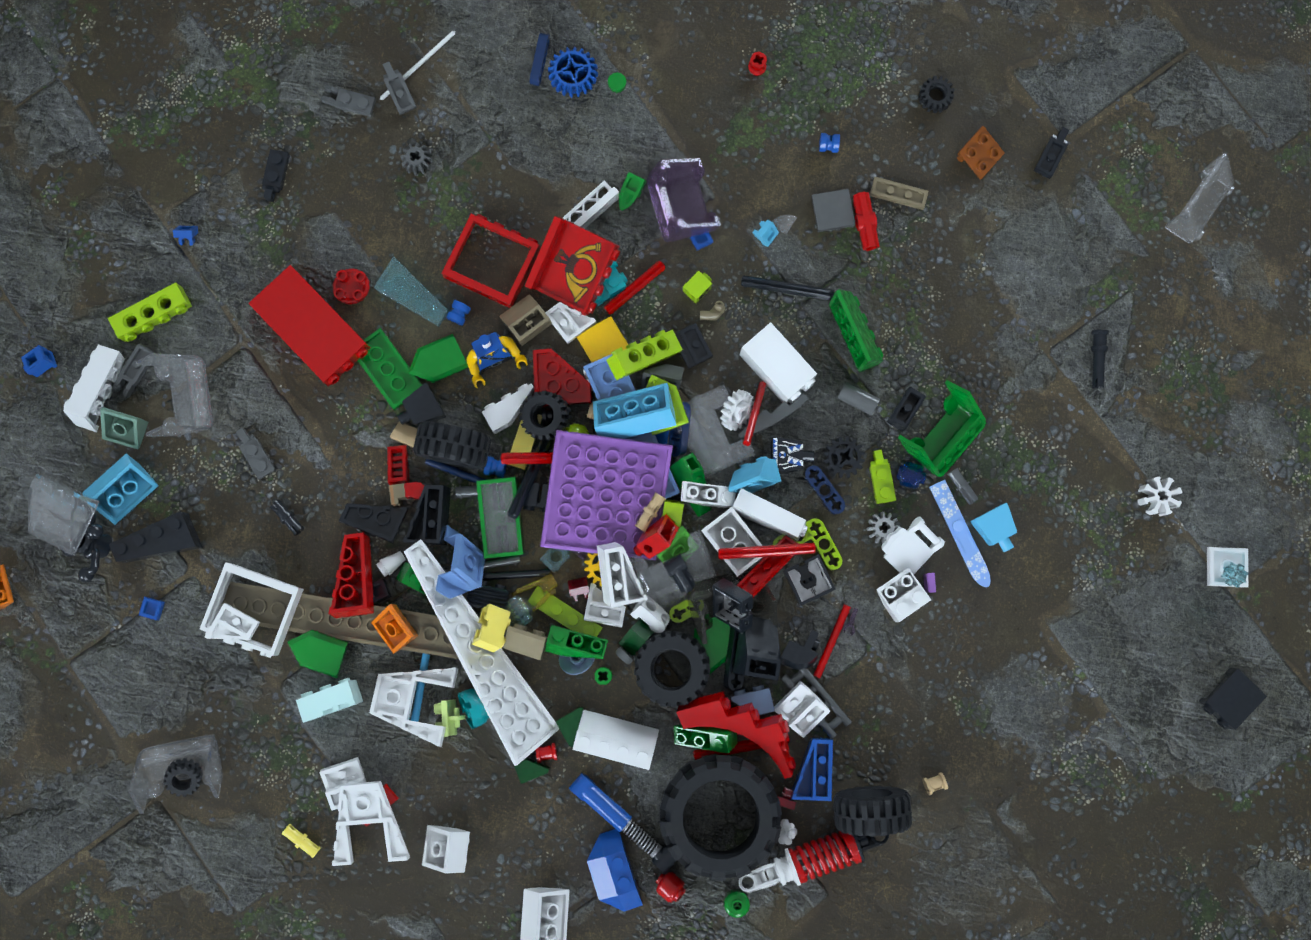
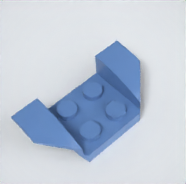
[436,525,485,599]

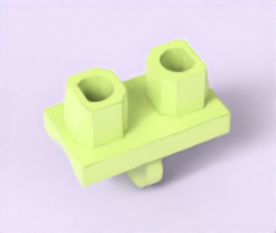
[434,699,466,737]

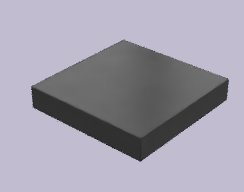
[811,189,855,232]

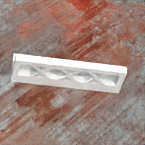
[563,180,619,229]

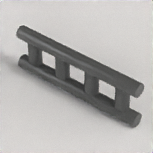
[781,669,852,739]

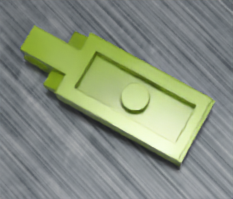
[869,450,896,504]

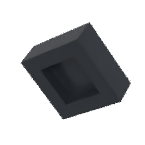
[372,578,392,605]

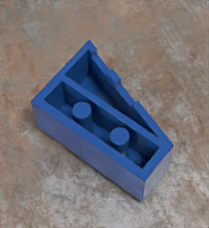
[791,738,833,801]

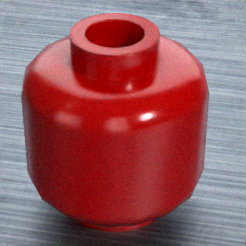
[656,872,686,903]

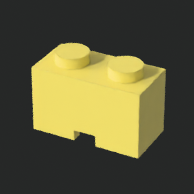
[472,604,511,652]

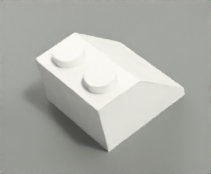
[422,825,470,873]

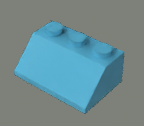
[83,453,158,525]

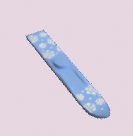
[929,480,991,587]

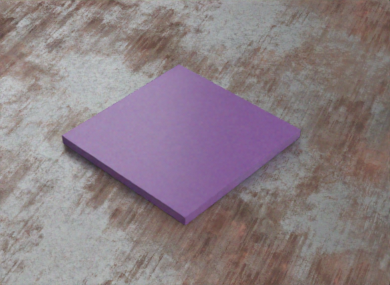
[540,430,673,560]

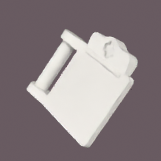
[881,517,945,574]

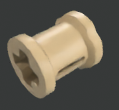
[923,772,948,795]

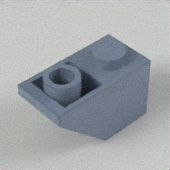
[730,685,775,715]

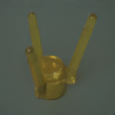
[512,573,558,612]

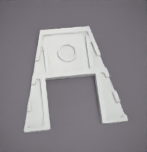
[369,667,458,747]
[332,781,410,866]

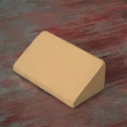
[390,421,417,448]

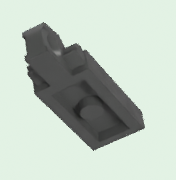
[382,62,417,115]
[236,428,276,480]

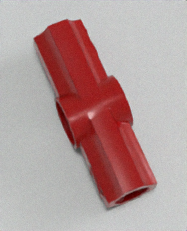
[853,192,879,251]

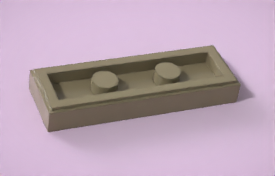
[869,177,929,210]

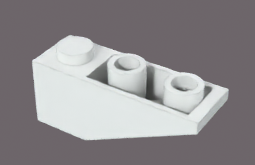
[482,383,534,434]
[681,481,736,508]

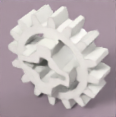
[720,389,754,431]

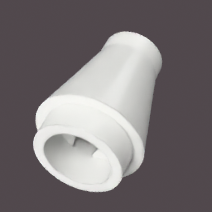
[376,551,406,577]

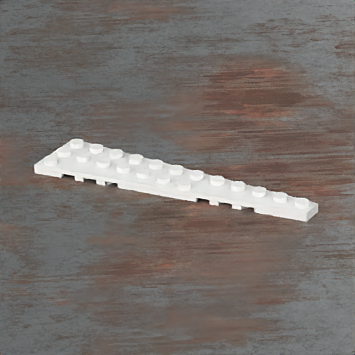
[404,540,559,766]

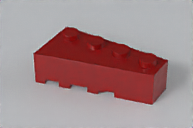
[328,532,374,618]

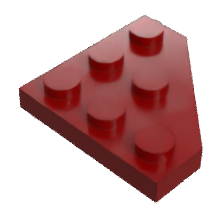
[533,349,592,407]

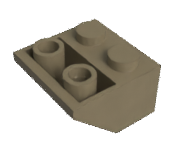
[499,294,552,346]
[503,623,548,660]

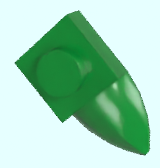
[619,172,647,211]

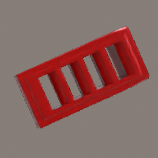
[387,445,409,485]

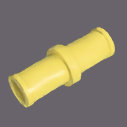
[282,824,321,858]

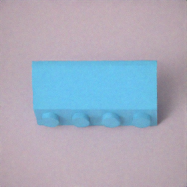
[593,383,676,439]

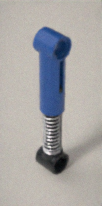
[569,773,677,874]

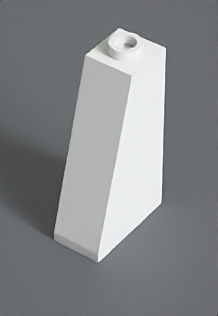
[733,488,808,541]

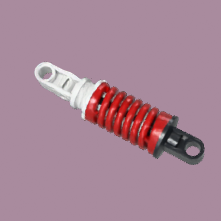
[739,831,889,893]

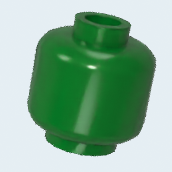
[724,889,750,918]

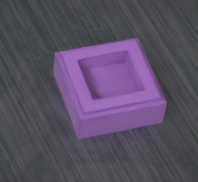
[923,573,936,593]

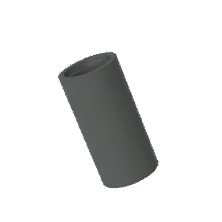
[837,382,880,415]

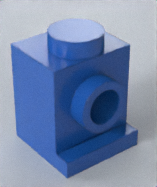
[21,345,57,377]

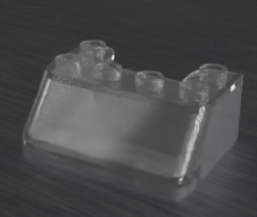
[678,385,755,478]

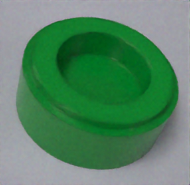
[608,72,626,93]

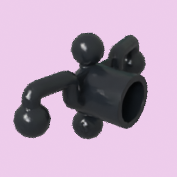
[62,499,112,582]

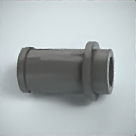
[455,485,478,500]

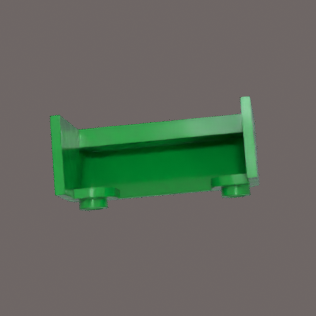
[898,380,986,477]

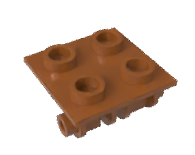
[957,126,1005,180]

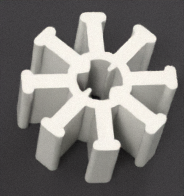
[1137,476,1182,516]

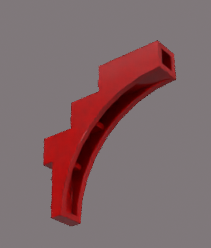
[676,691,796,779]

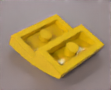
[577,317,628,362]

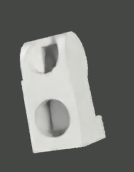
[630,595,670,633]

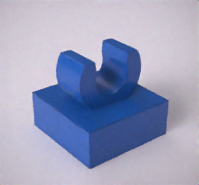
[173,226,198,246]

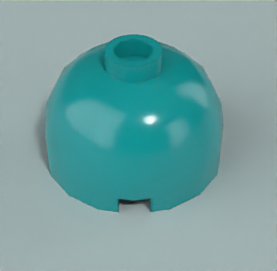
[458,688,489,729]

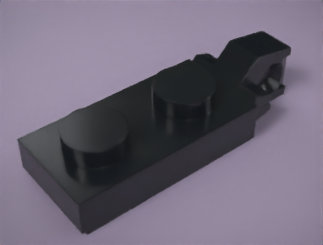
[1033,127,1069,179]
[262,149,290,202]

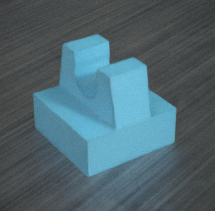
[752,220,779,247]

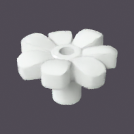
[778,819,797,845]

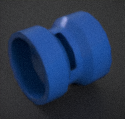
[819,133,840,153]
[446,300,471,326]
[484,456,507,478]

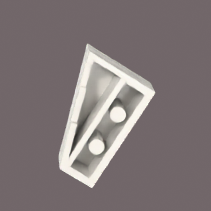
[597,542,648,608]

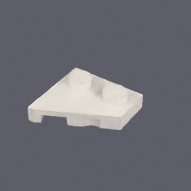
[584,583,626,628]

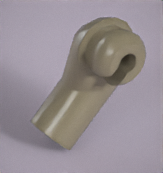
[700,301,725,320]

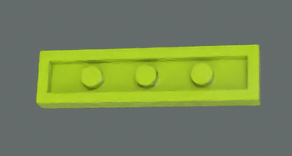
[527,586,603,637]

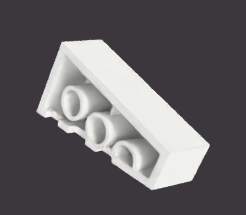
[63,344,125,432]

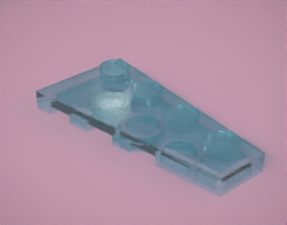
[374,256,449,327]

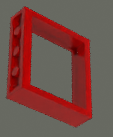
[441,214,540,308]

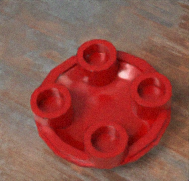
[333,268,370,305]

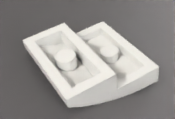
[774,681,830,738]
[320,757,366,810]

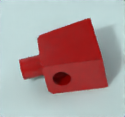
[633,514,679,559]

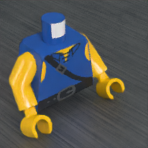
[466,332,528,388]

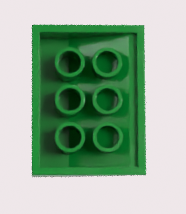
[829,289,883,373]

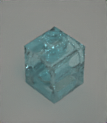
[540,548,571,573]

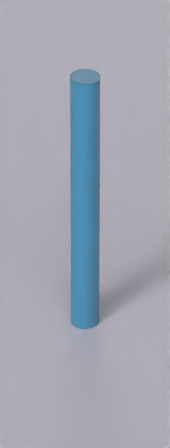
[411,653,430,722]

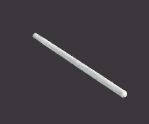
[380,31,455,100]

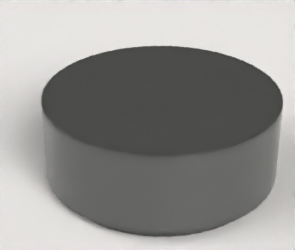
[615,646,634,664]

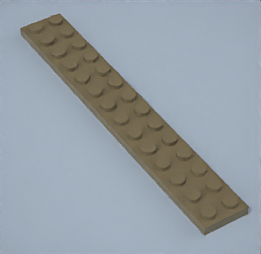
[219,582,459,659]

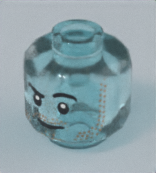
[505,596,534,625]

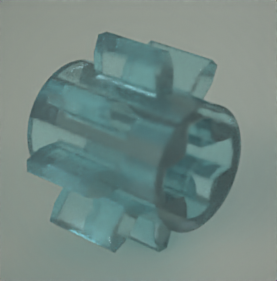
[1221,562,1249,588]

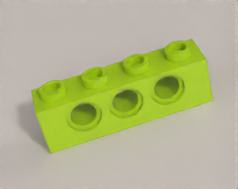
[108,282,192,342]
[606,330,683,381]

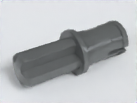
[947,468,978,505]

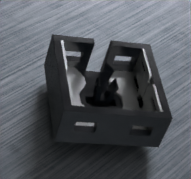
[783,554,836,606]
[713,578,753,633]

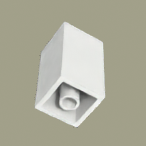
[740,322,817,404]

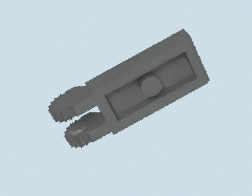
[321,85,376,117]
[112,344,157,398]

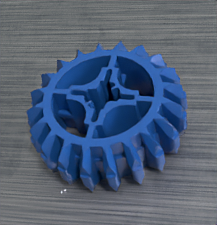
[548,47,598,98]

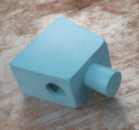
[970,503,1017,552]

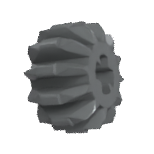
[400,142,433,176]

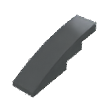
[737,393,809,440]

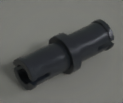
[270,500,304,536]

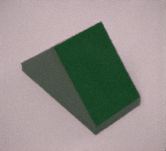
[619,618,654,656]
[556,707,584,747]
[514,757,550,784]

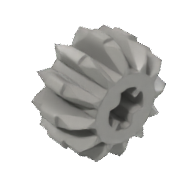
[866,512,900,544]

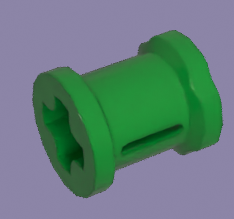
[595,667,612,685]

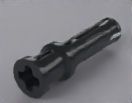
[1091,329,1109,388]

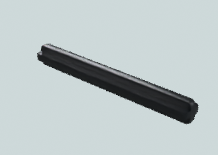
[741,275,834,301]
[508,440,552,519]

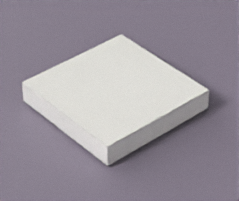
[1207,547,1248,587]

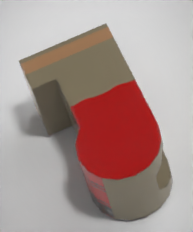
[389,482,424,506]

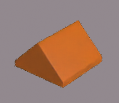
[371,604,419,654]

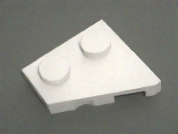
[545,302,597,344]
[205,603,260,640]

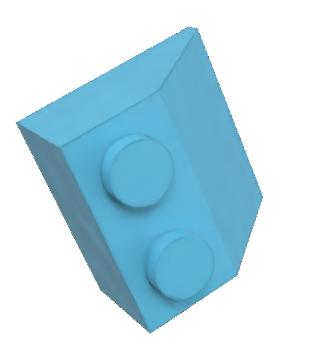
[728,456,781,493]

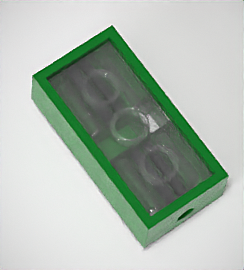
[476,477,525,559]

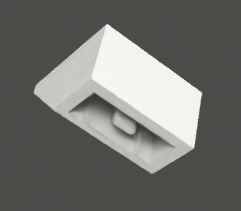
[876,568,931,622]

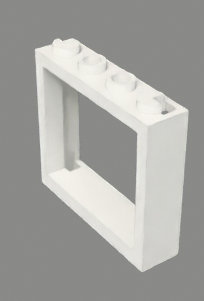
[200,562,304,658]

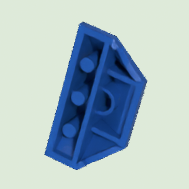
[587,829,643,911]

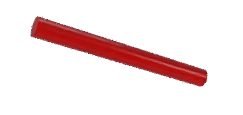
[743,382,766,446]
[813,604,851,678]

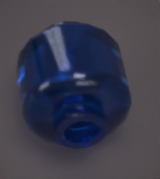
[897,462,927,489]

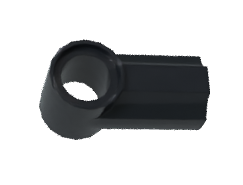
[663,554,696,593]

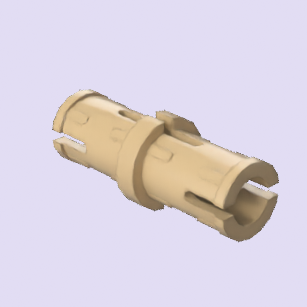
[635,492,666,532]

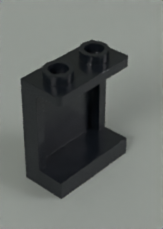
[1199,668,1267,730]

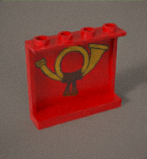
[525,216,620,316]

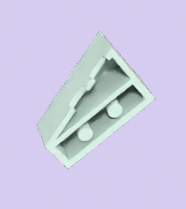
[296,678,363,723]

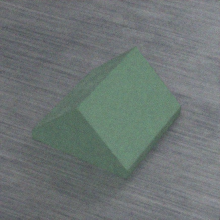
[100,407,149,449]

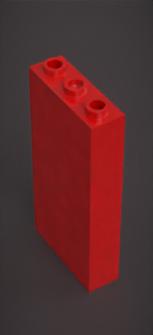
[248,265,370,387]

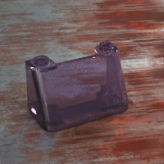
[647,158,720,242]

